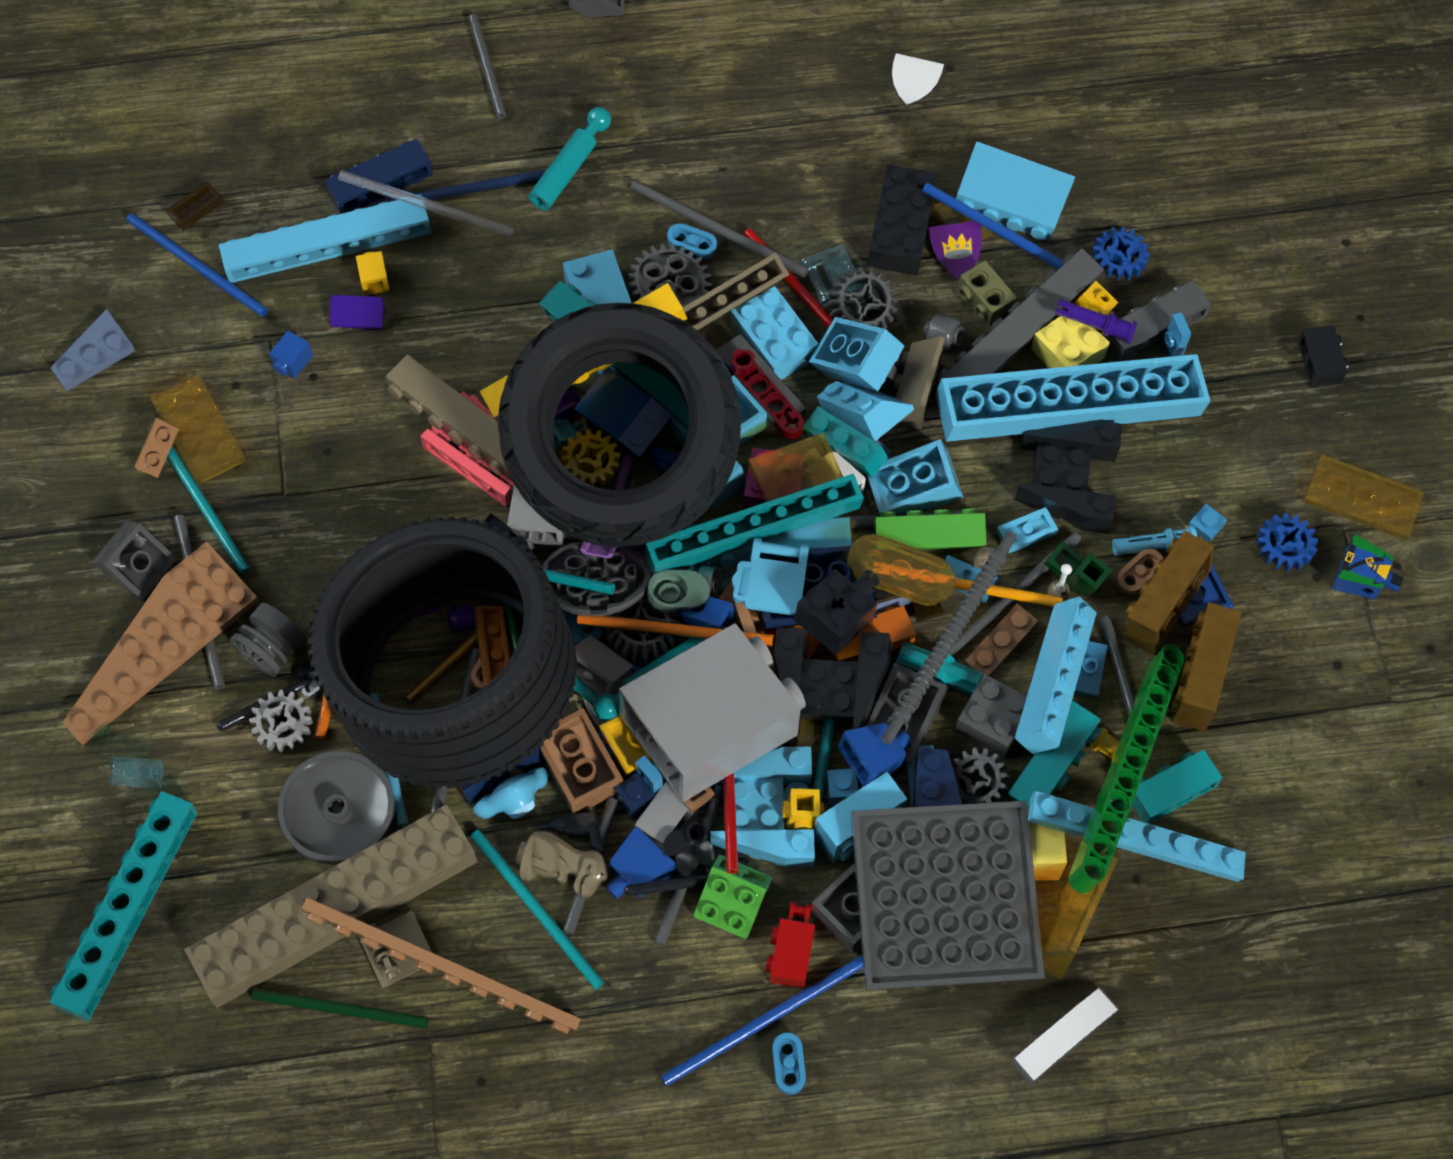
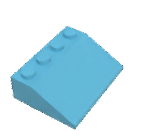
[956,141,1075,242]

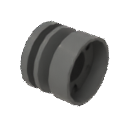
[230,602,307,677]

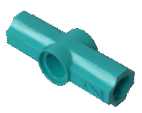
[896,642,983,696]

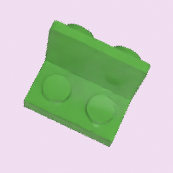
[694,854,773,939]

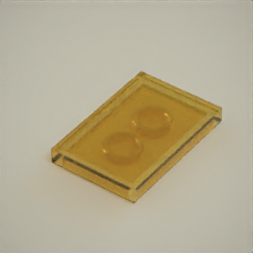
[748,433,843,503]

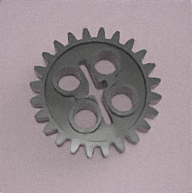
[627,244,712,308]

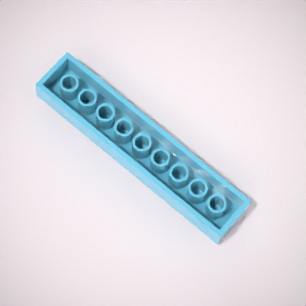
[935,354,1210,442]

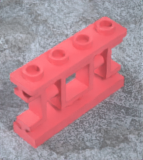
[421,392,514,507]

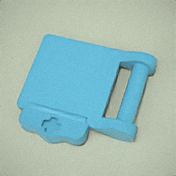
[732,537,809,616]

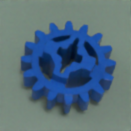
[1092,227,1150,281]
[1256,513,1318,572]

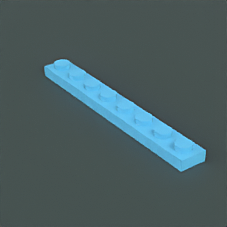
[1028,791,1246,882]

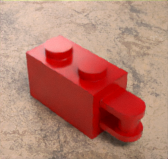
[765,901,815,989]

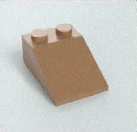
[540,708,624,814]

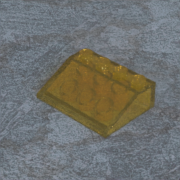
[1040,850,1121,979]

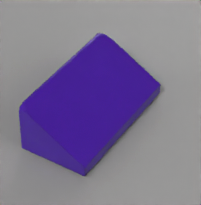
[330,295,385,330]

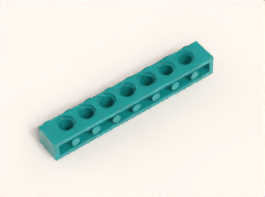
[50,791,198,1022]

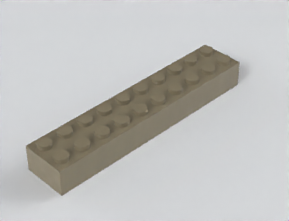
[184,804,477,1008]

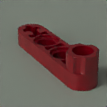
[731,348,804,439]

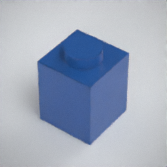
[269,331,313,379]

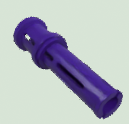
[1055,298,1137,344]

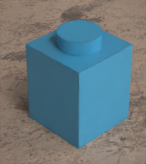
[826,768,858,808]

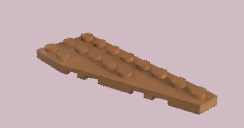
[63,542,259,745]

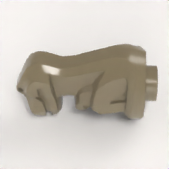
[516,831,608,898]

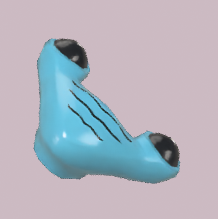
[473,766,549,819]

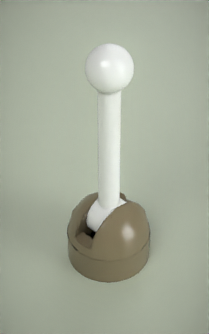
[1047,564,1072,602]

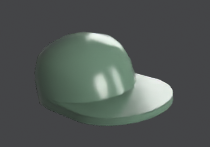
[647,570,710,613]

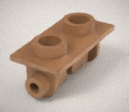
[134,418,179,478]

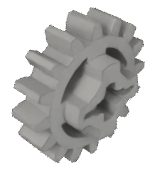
[249,690,313,753]

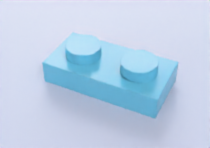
[996,507,1058,554]

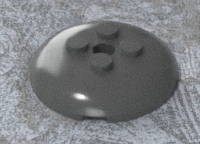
[543,540,652,617]

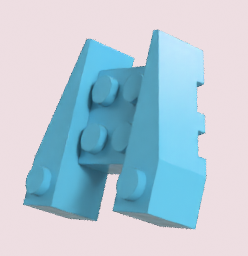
[711,747,815,868]

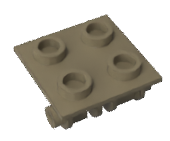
[359,911,432,988]

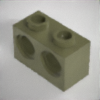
[958,260,1017,326]

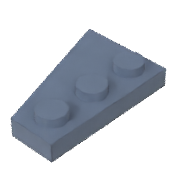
[51,309,135,391]

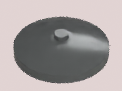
[278,751,395,865]

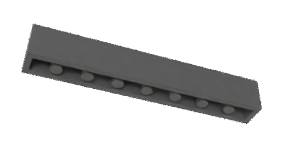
[933,248,1104,392]

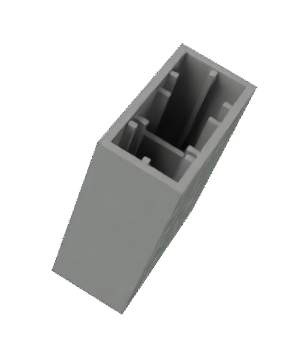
[619,623,806,803]

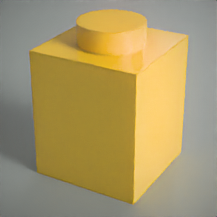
[356,251,390,296]

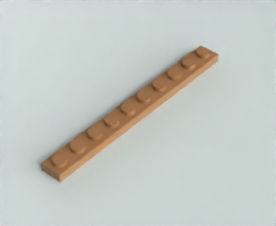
[302,897,581,1034]

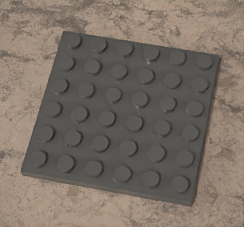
[851,801,1045,991]

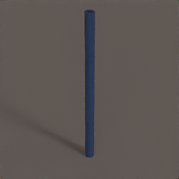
[368,169,545,207]

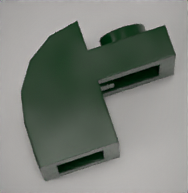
[1044,541,1112,596]

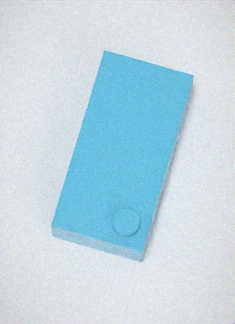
[563,249,631,305]

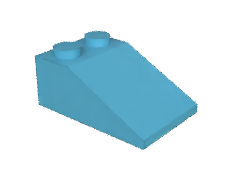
[868,439,964,514]

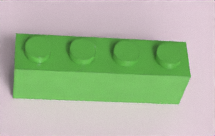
[873,509,987,552]

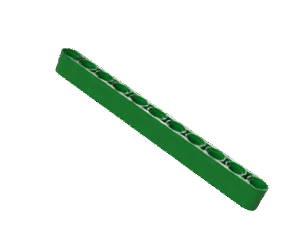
[1068,644,1185,894]

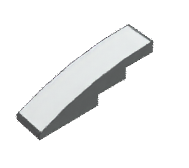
[1010,987,1119,1085]

